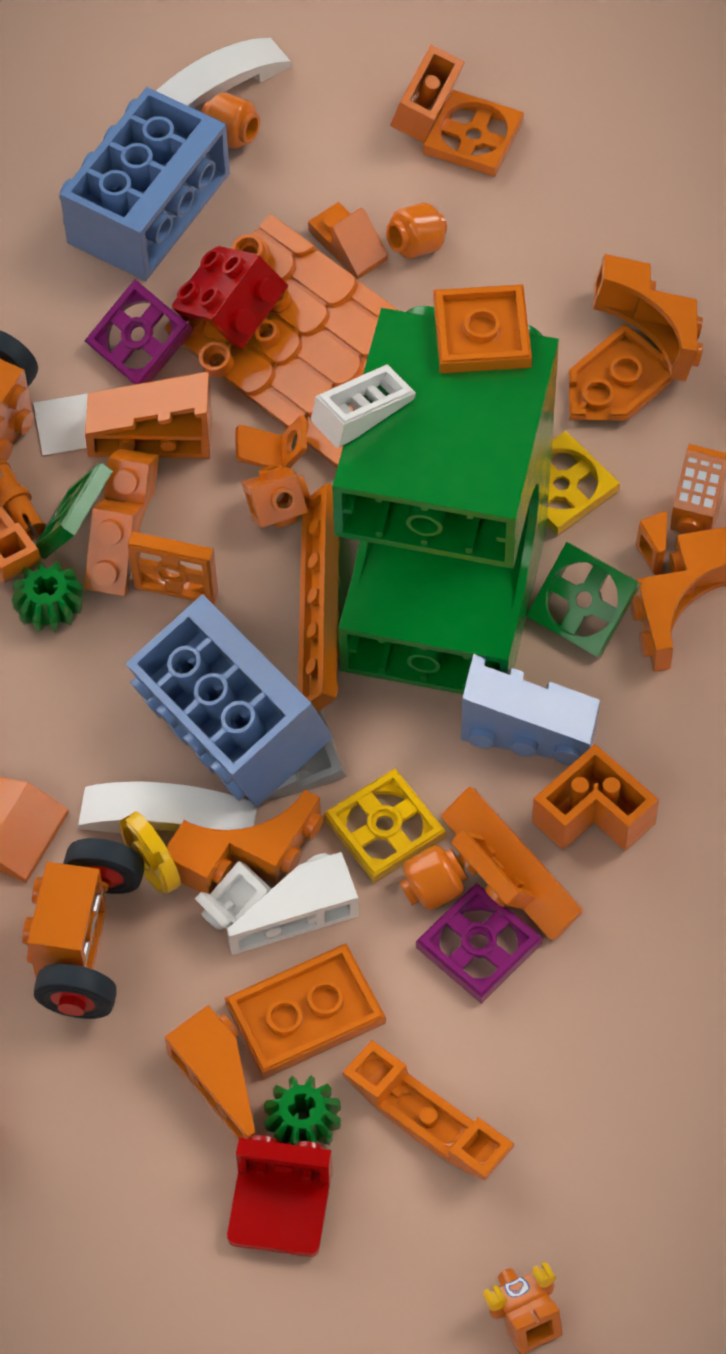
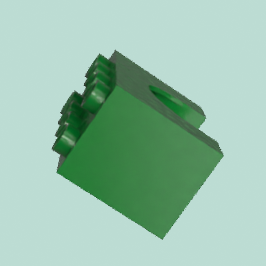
[332,306,559,694]

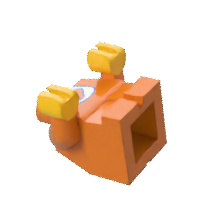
[482,1262,563,1354]

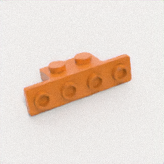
[442,787,583,940]

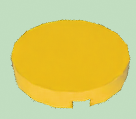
[119,811,181,894]

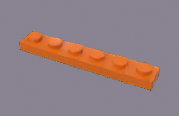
[298,483,341,712]

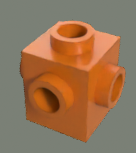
[241,464,310,528]

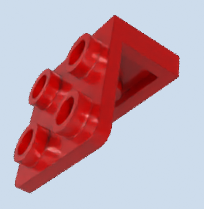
[172,246,289,349]
[227,1135,333,1257]

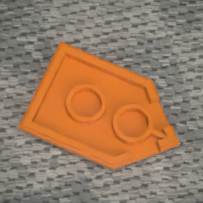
[569,323,676,421]

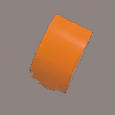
[0,506,41,583]

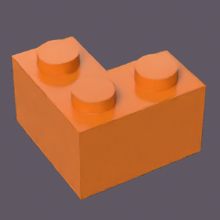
[532,744,659,851]

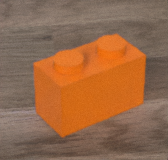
[390,44,465,143]

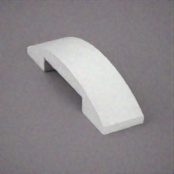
[156,38,292,109]
[78,782,257,833]

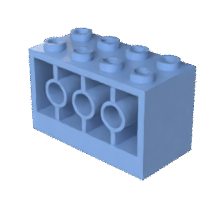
[59,87,230,281]
[125,594,334,808]

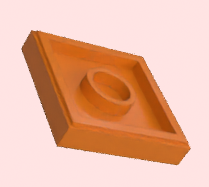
[433,284,532,373]

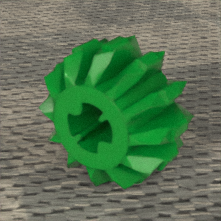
[12,561,84,633]
[264,1075,341,1146]

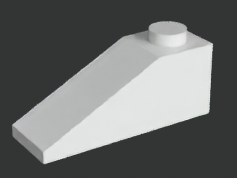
[227,852,359,955]

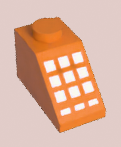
[670,444,726,534]

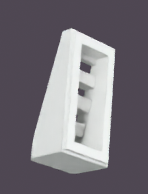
[311,364,416,448]

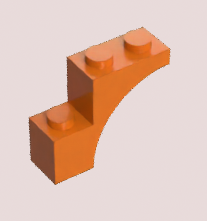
[593,254,703,382]
[84,448,159,596]
[630,527,726,672]
[166,790,324,894]

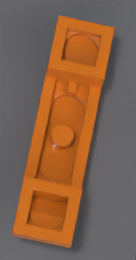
[342,1040,514,1181]

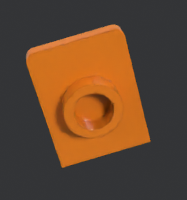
[235,416,307,468]

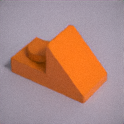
[308,202,388,280]

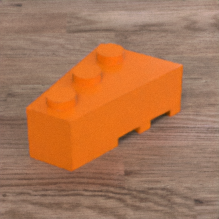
[85,371,212,459]

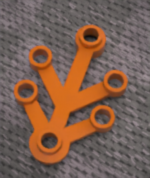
[179,234,291,377]

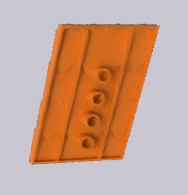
[163,214,399,468]

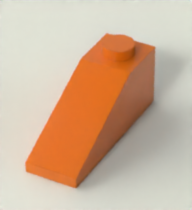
[164,1005,256,1139]

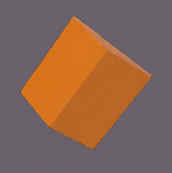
[0,777,69,883]

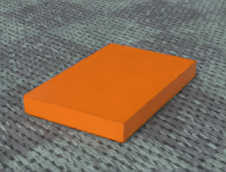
[224,943,386,1079]

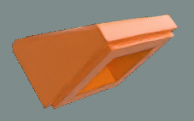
[635,511,668,575]

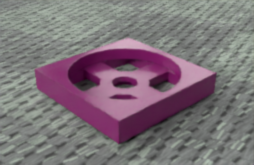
[84,279,194,385]
[416,882,542,1004]

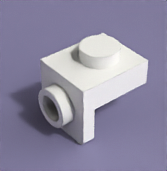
[195,861,271,931]

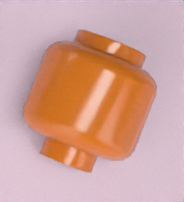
[201,92,260,149]
[386,202,447,259]
[399,845,468,911]

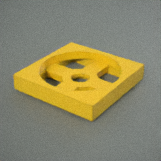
[547,430,620,536]
[324,768,446,883]

